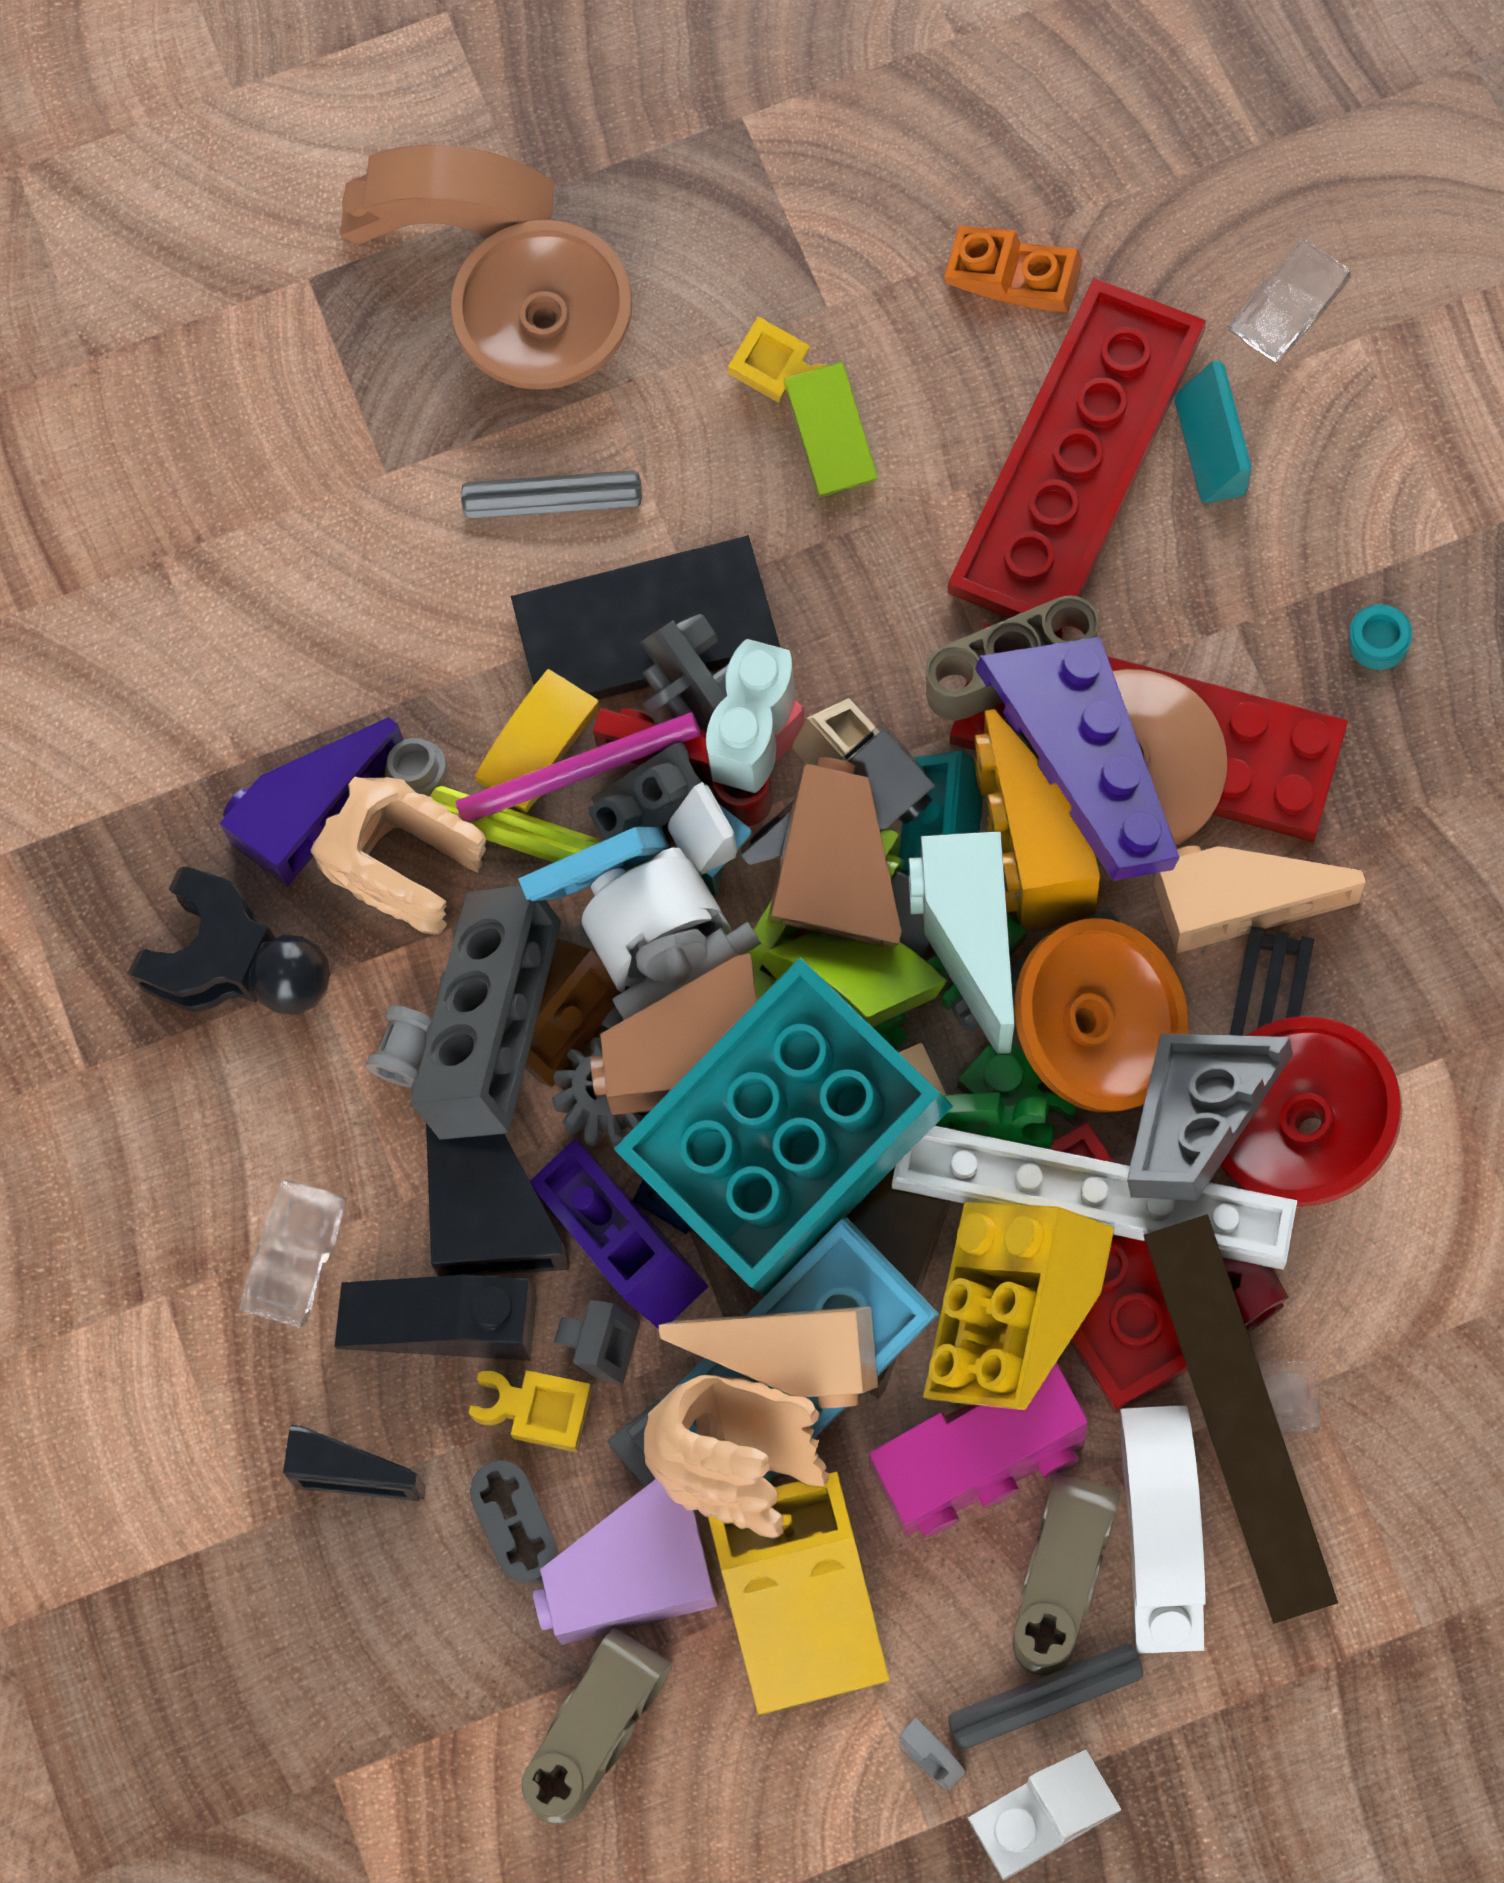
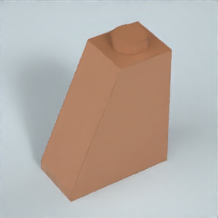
[767,757,902,949]
[591,954,757,1115]

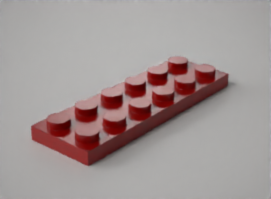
[948,278,1206,639]
[950,624,1348,842]

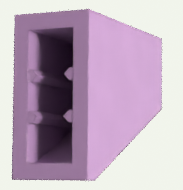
[533,1479,717,1645]

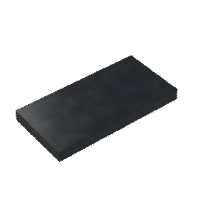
[510,535,780,700]

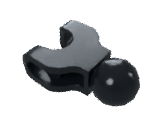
[127,866,330,1015]

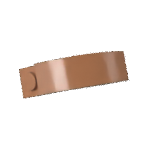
[340,145,555,245]

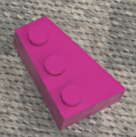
[868,1362,1088,1538]

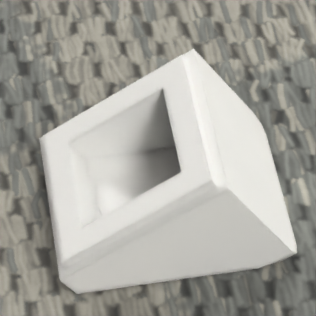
[668,782,737,875]

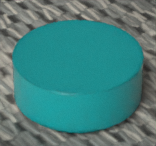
[1347,604,1413,670]

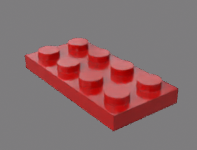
[1049,1122,1188,1414]

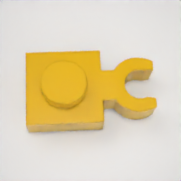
[727,316,829,403]
[468,1370,593,1453]

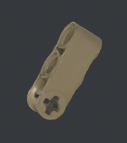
[1013,1472,1121,1676]
[522,1628,673,1824]

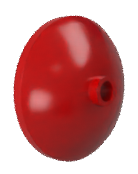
[1220,1016,1403,1207]

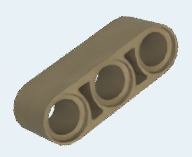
[926,595,1099,721]

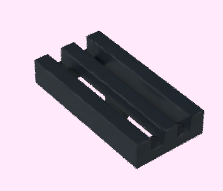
[1229,926,1314,1036]

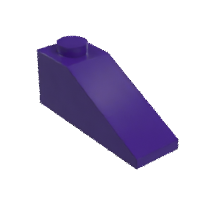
[220,717,404,887]
[530,1138,709,1329]

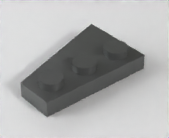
[1127,1033,1293,1200]

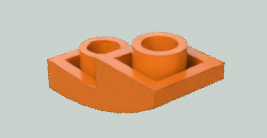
[944,225,1082,313]

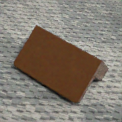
[525,938,629,1088]

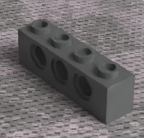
[410,885,561,1140]

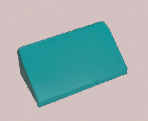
[1175,360,1252,503]
[899,750,983,877]

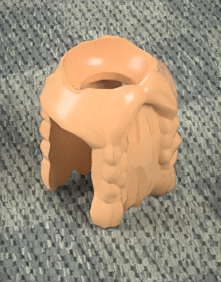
[310,777,486,935]
[644,1374,828,1538]

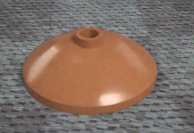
[450,220,633,389]
[1113,669,1227,848]

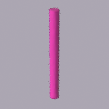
[456,712,701,823]

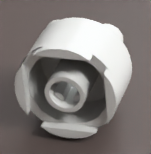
[581,848,731,992]

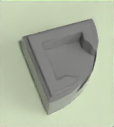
[899,1718,966,1791]

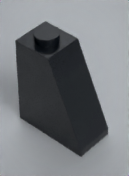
[426,1123,569,1276]

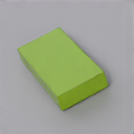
[784,361,878,499]

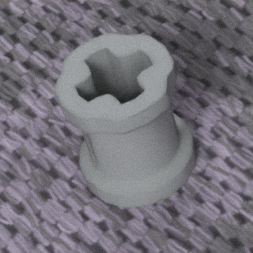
[365,1005,433,1088]

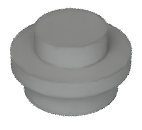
[385,738,448,796]

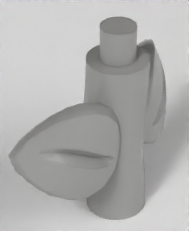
[612,922,762,1020]

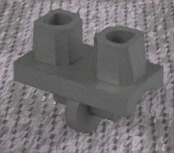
[640,614,729,732]
[589,742,705,840]

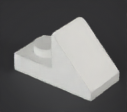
[968,1750,1121,1881]

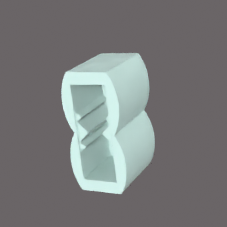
[706,639,795,793]

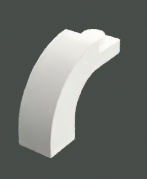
[1120,1405,1206,1654]

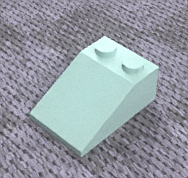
[909,831,1014,1055]

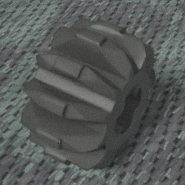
[552,1037,650,1147]

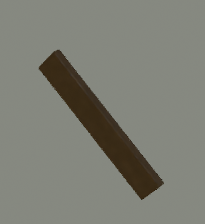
[1143,1214,1338,1624]

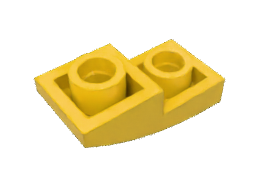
[475,669,599,814]

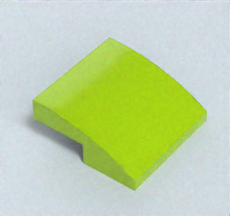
[760,931,947,1027]

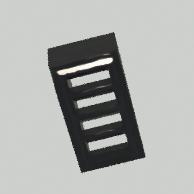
[283,1424,425,1501]

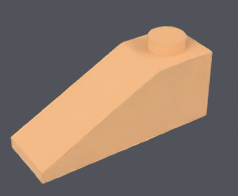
[1154,846,1366,954]
[659,1306,878,1408]

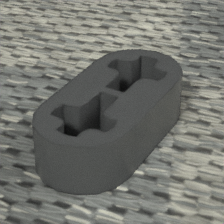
[470,1460,559,1586]

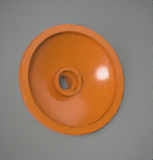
[1014,918,1189,1113]

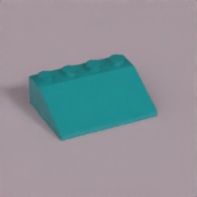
[614,958,953,1296]

